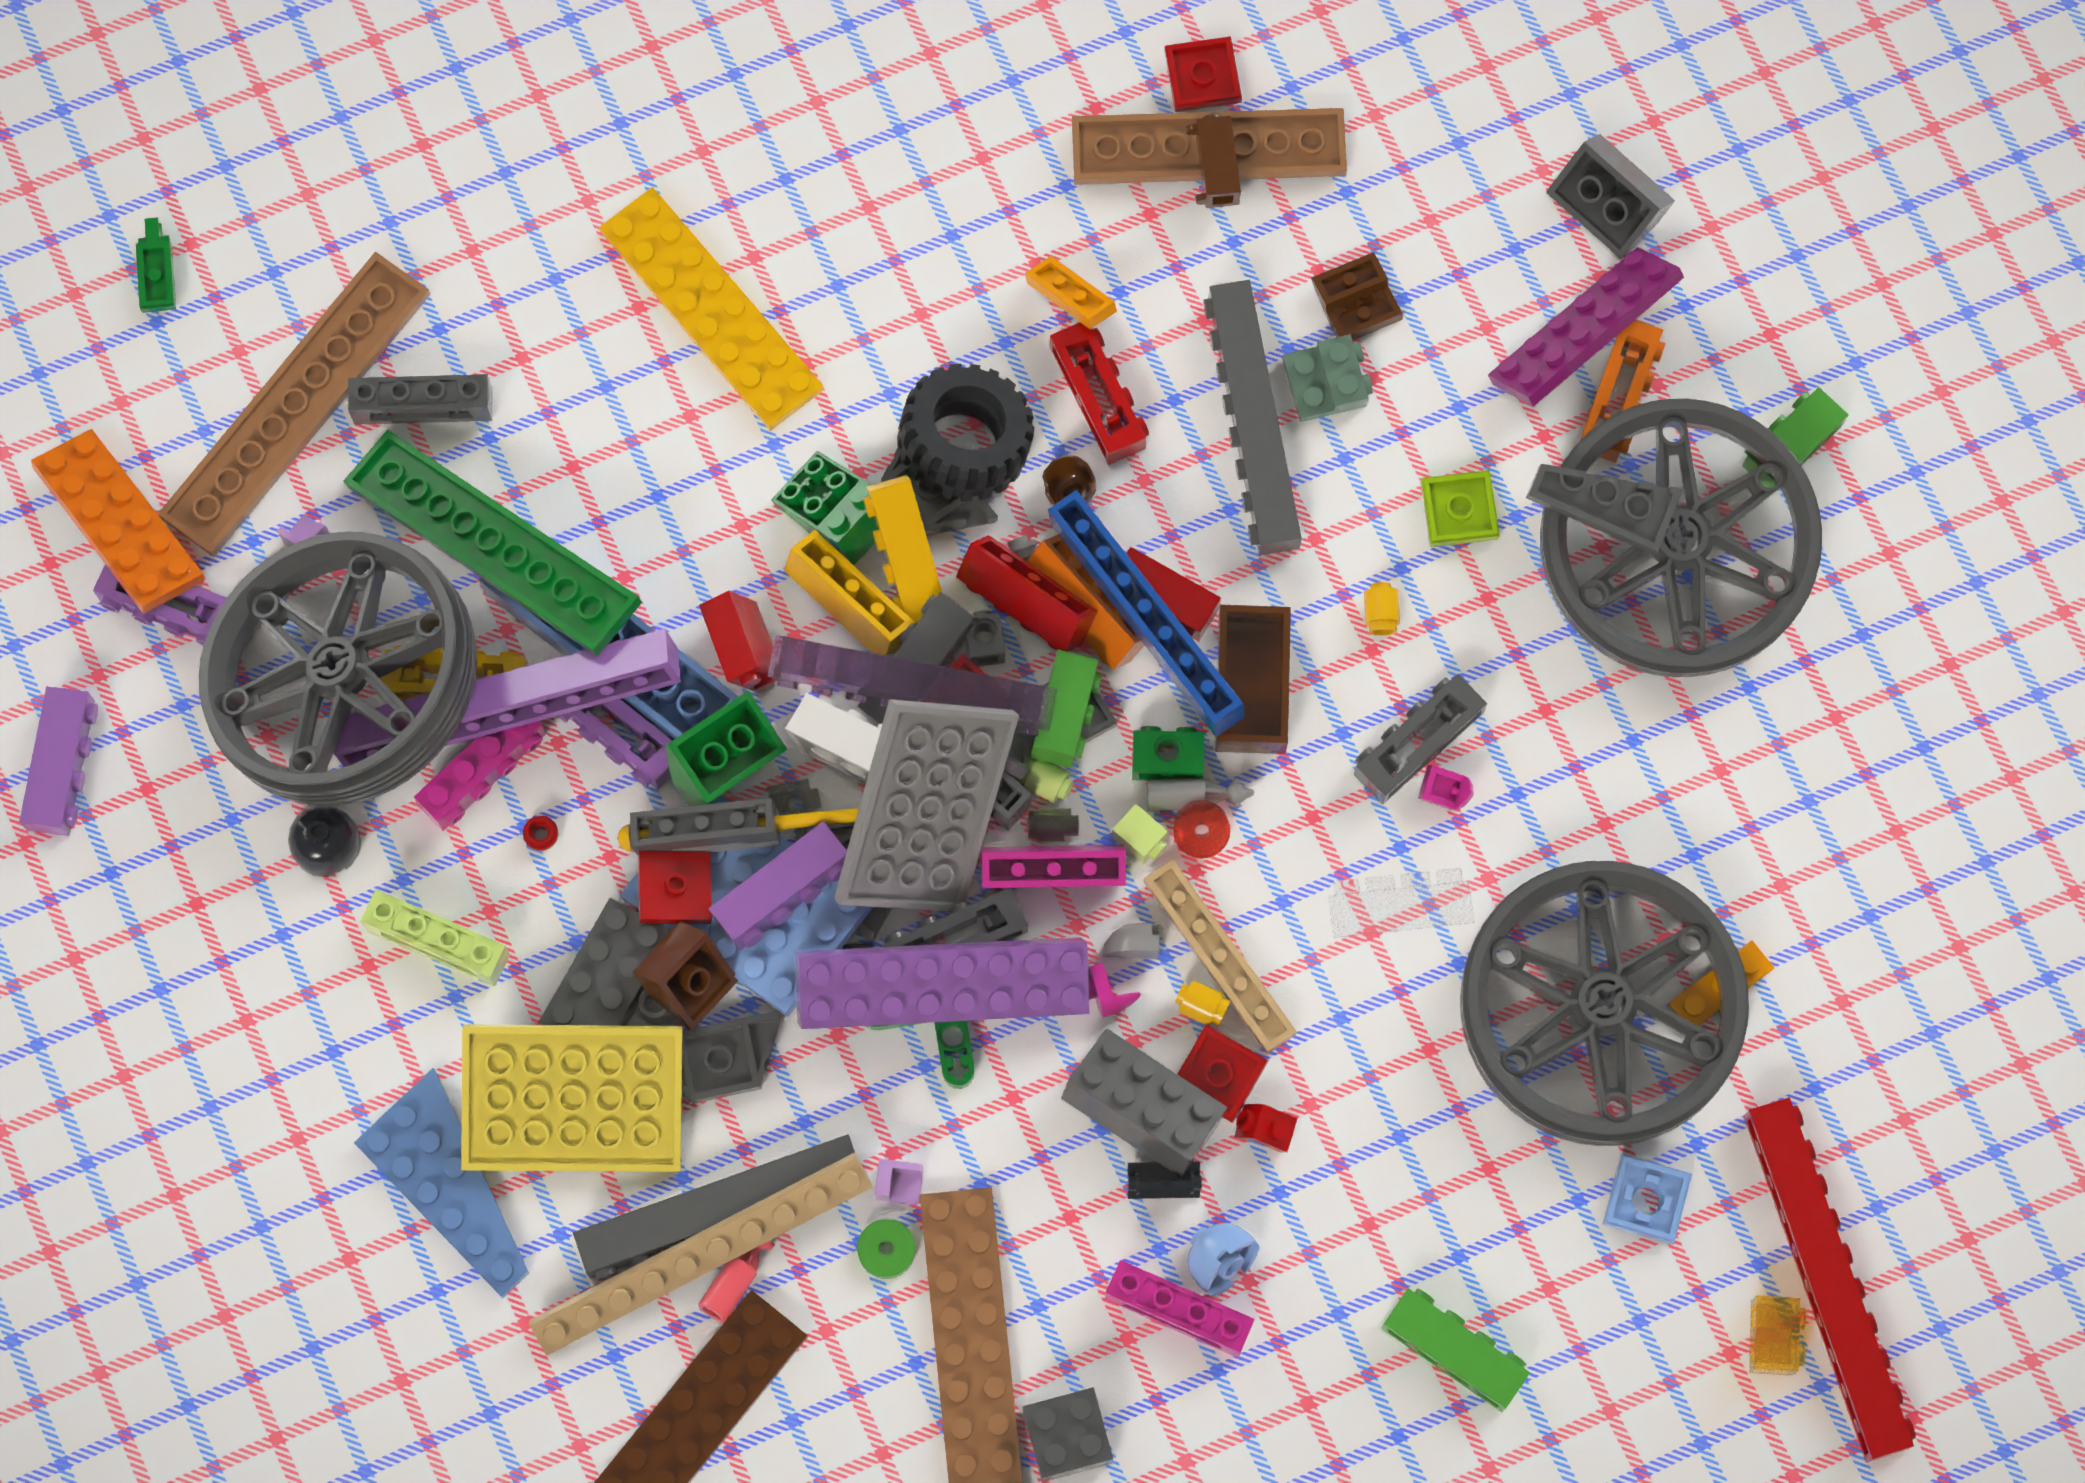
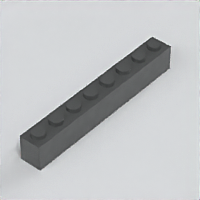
[1203,279,1302,556]
[572,1134,855,1281]

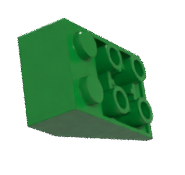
[771,451,878,566]

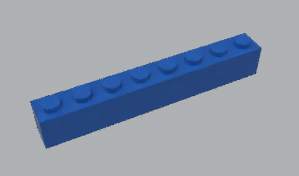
[1048,490,1245,737]

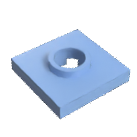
[1602,1154,1692,1245]

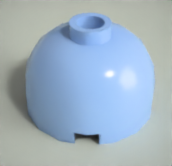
[1187,1222,1260,1297]

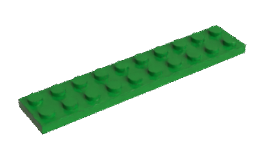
[343,429,643,656]

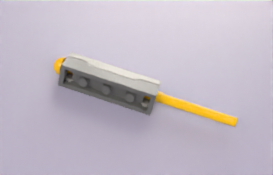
[617,798,859,855]

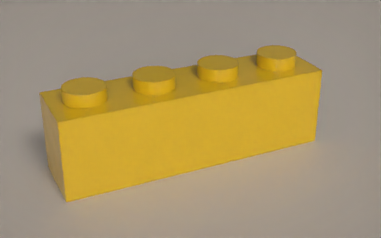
[863,475,943,624]
[784,530,915,662]

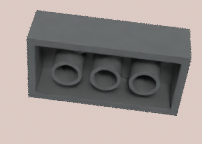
[539,898,671,1026]
[1061,1028,1227,1178]

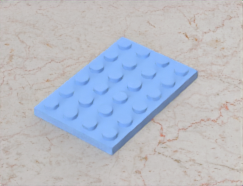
[619,795,873,1017]

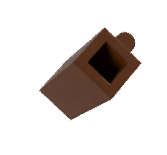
[1186,114,1241,208]

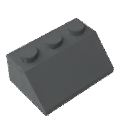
[1546,134,1676,259]

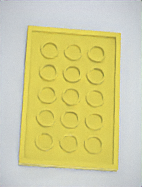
[461,1024,682,1172]

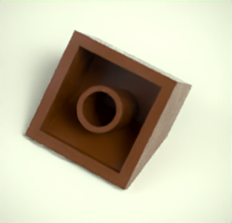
[632,921,738,1031]

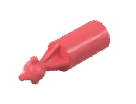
[698,1240,775,1323]

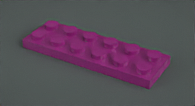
[1488,247,1685,407]

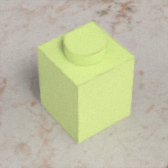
[1112,804,1168,865]

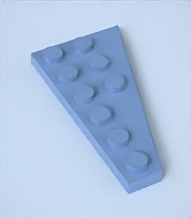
[354,1068,529,1299]

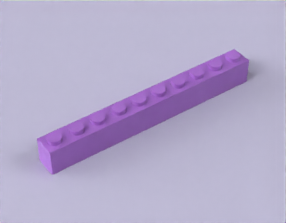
[334,628,680,767]

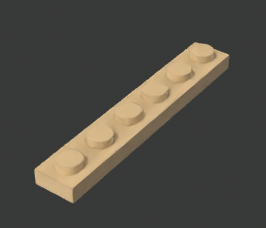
[1143,859,1297,1054]

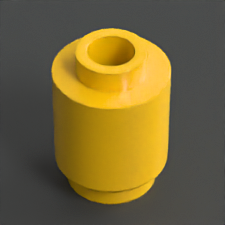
[1364,582,1400,636]
[1175,980,1231,1027]

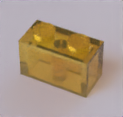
[1749,1295,1806,1376]

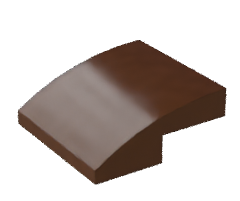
[1311,252,1403,340]

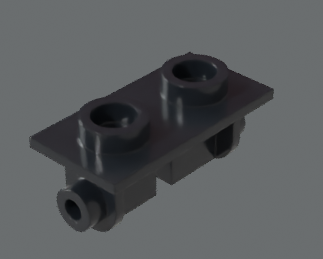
[1127,1161,1202,1199]

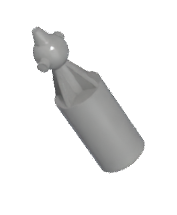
[1147,778,1254,811]

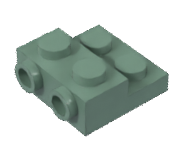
[1282,334,1373,422]

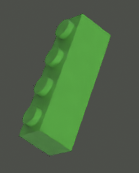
[1381,1288,1531,1413]

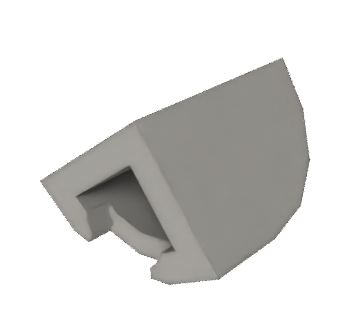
[1101,923,1160,959]

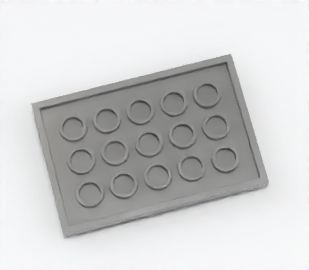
[834,699,1019,911]

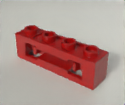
[1049,322,1149,465]

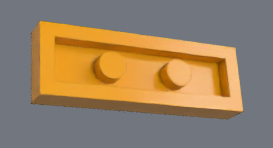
[1025,256,1117,330]
[1667,940,1775,1026]

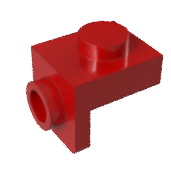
[1234,1104,1298,1153]

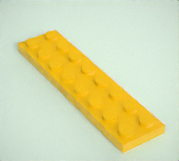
[599,187,824,431]

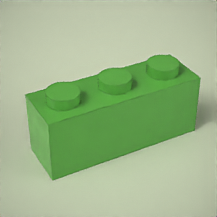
[1742,387,1849,487]
[1030,649,1103,768]

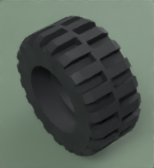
[897,363,1035,501]

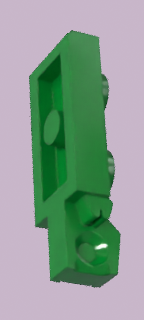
[135,217,176,313]

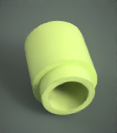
[1018,758,1074,804]

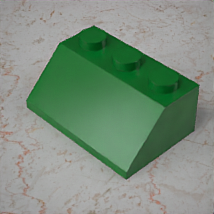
[665,690,788,806]

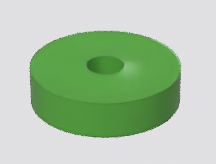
[857,1219,916,1279]

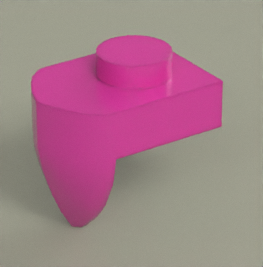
[1418,765,1474,810]
[1088,963,1141,1018]

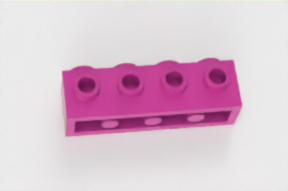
[414,721,546,831]

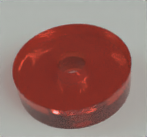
[1173,800,1230,859]

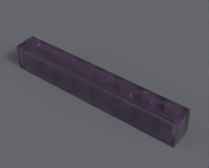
[768,635,1057,736]

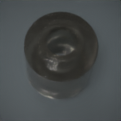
[1028,807,1080,843]

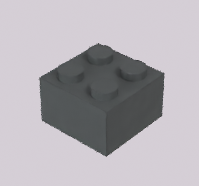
[1022,1387,1113,1483]

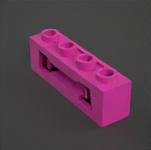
[1105,1260,1255,1358]

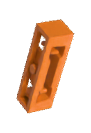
[1580,320,1666,463]

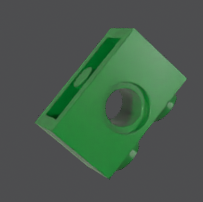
[1132,726,1204,781]

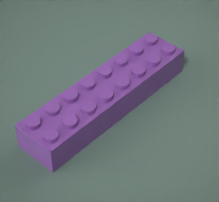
[795,937,1090,1029]

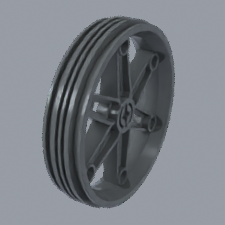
[1540,398,1822,677]
[199,531,477,806]
[1460,861,1749,1146]

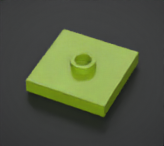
[1420,470,1500,547]

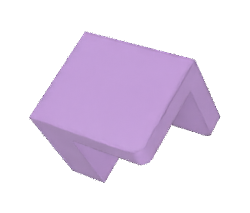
[277,514,330,547]
[874,1159,923,1205]

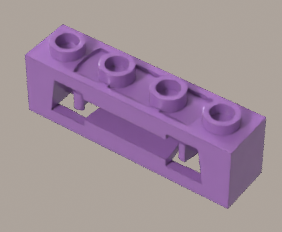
[93,564,227,646]
[557,699,672,790]

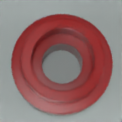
[523,815,559,851]

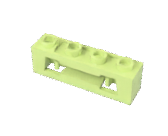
[360,889,510,986]

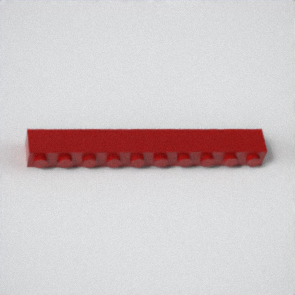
[1743,1097,1916,1463]

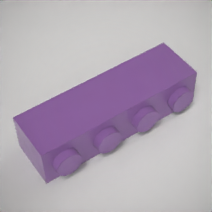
[19,686,98,836]
[708,821,847,951]

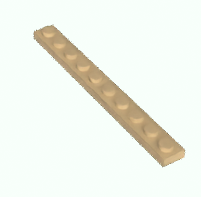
[529,1152,873,1356]

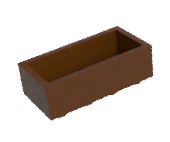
[1215,604,1291,754]

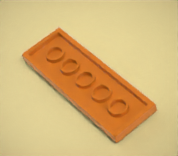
[31,429,204,614]

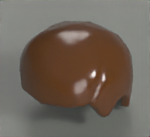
[1042,455,1097,506]

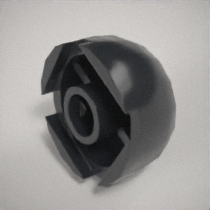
[288,806,361,877]

